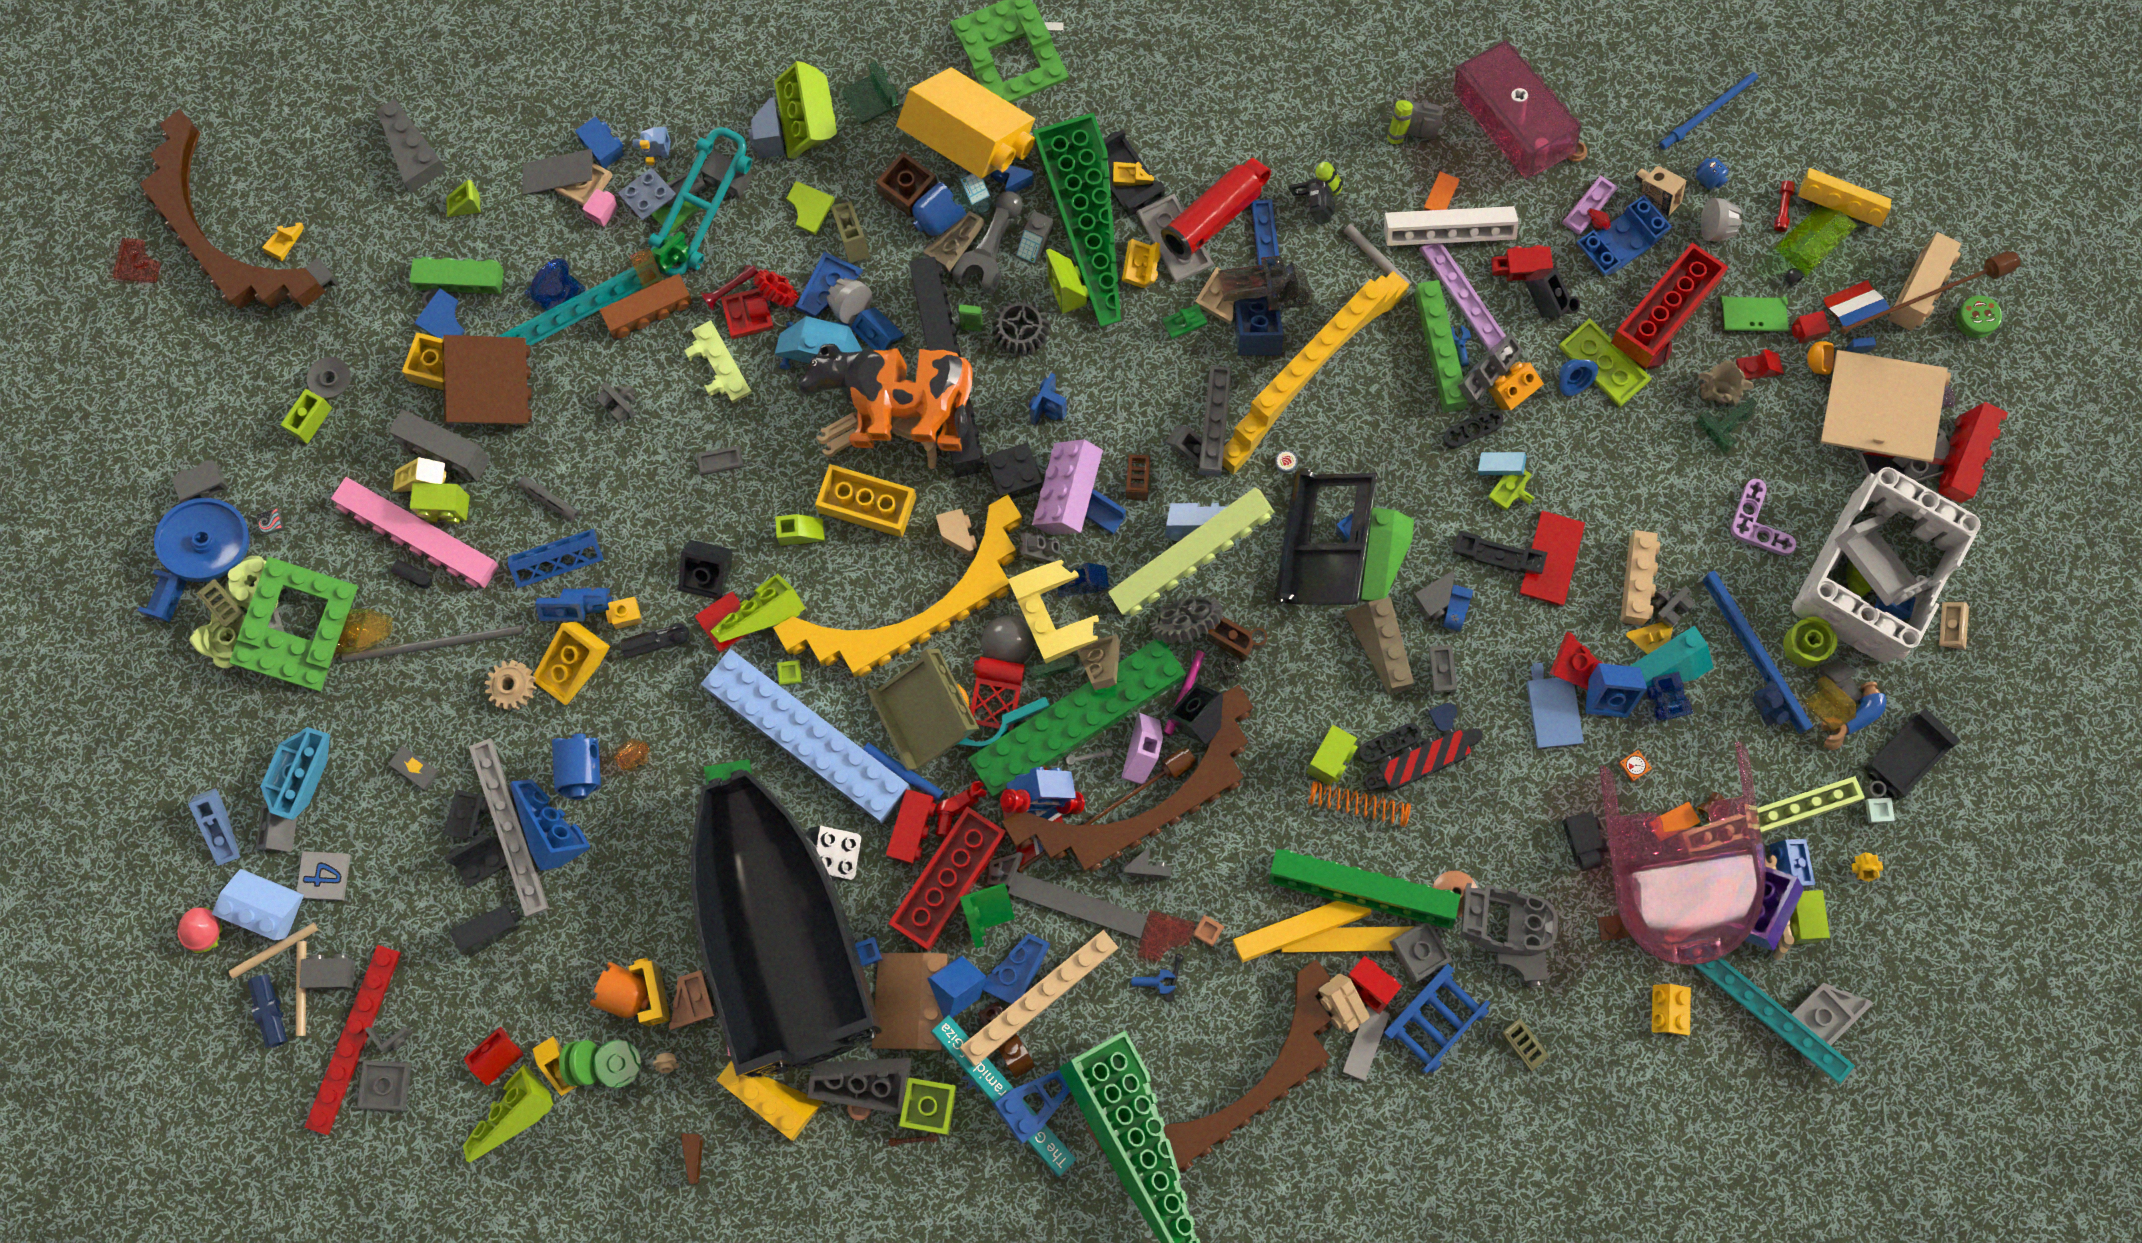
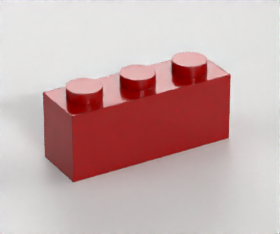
[886,789,937,866]

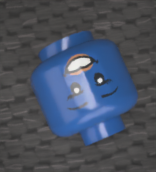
[1696,158,1729,190]

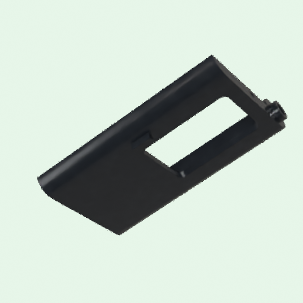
[1274,468,1378,605]

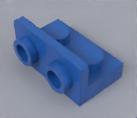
[1769,839,1815,887]

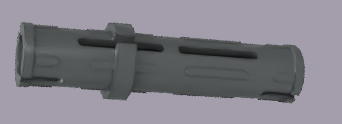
[517,475,580,522]

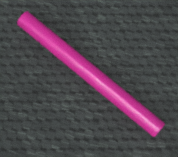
[1163,650,1205,736]

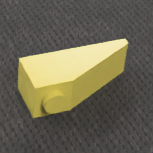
[393,457,446,492]

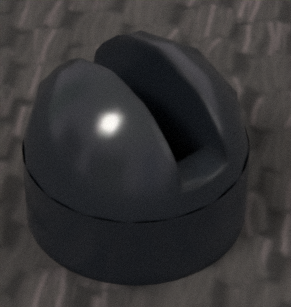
[1785,268,1805,287]

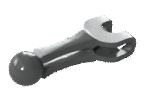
[952,191,1023,294]

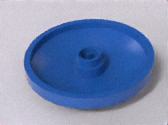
[154,498,250,582]

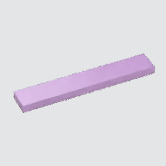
[1419,243,1505,352]

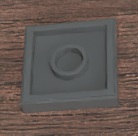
[1389,922,1453,983]
[357,1060,412,1111]

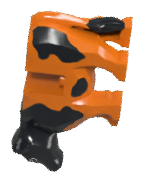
[798,344,972,451]

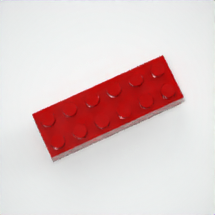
[1611,242,1728,368]
[888,806,1007,952]

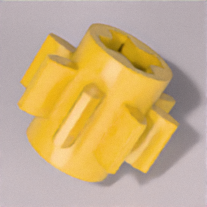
[1851,852,1883,882]

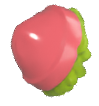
[178,907,223,953]

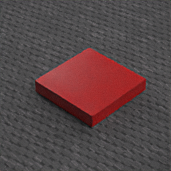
[695,591,750,653]

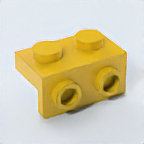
[1122,239,1161,288]
[1652,984,1691,1035]

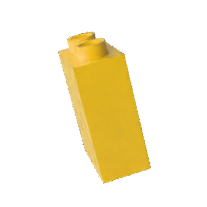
[896,67,1035,179]

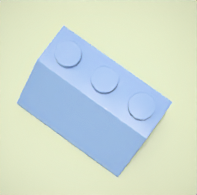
[212,869,304,940]

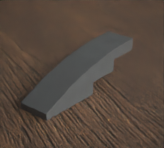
[1458,333,1523,403]

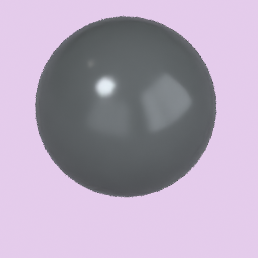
[981,615,1035,664]

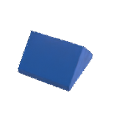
[927,956,986,1018]

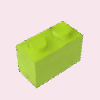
[280,388,332,444]

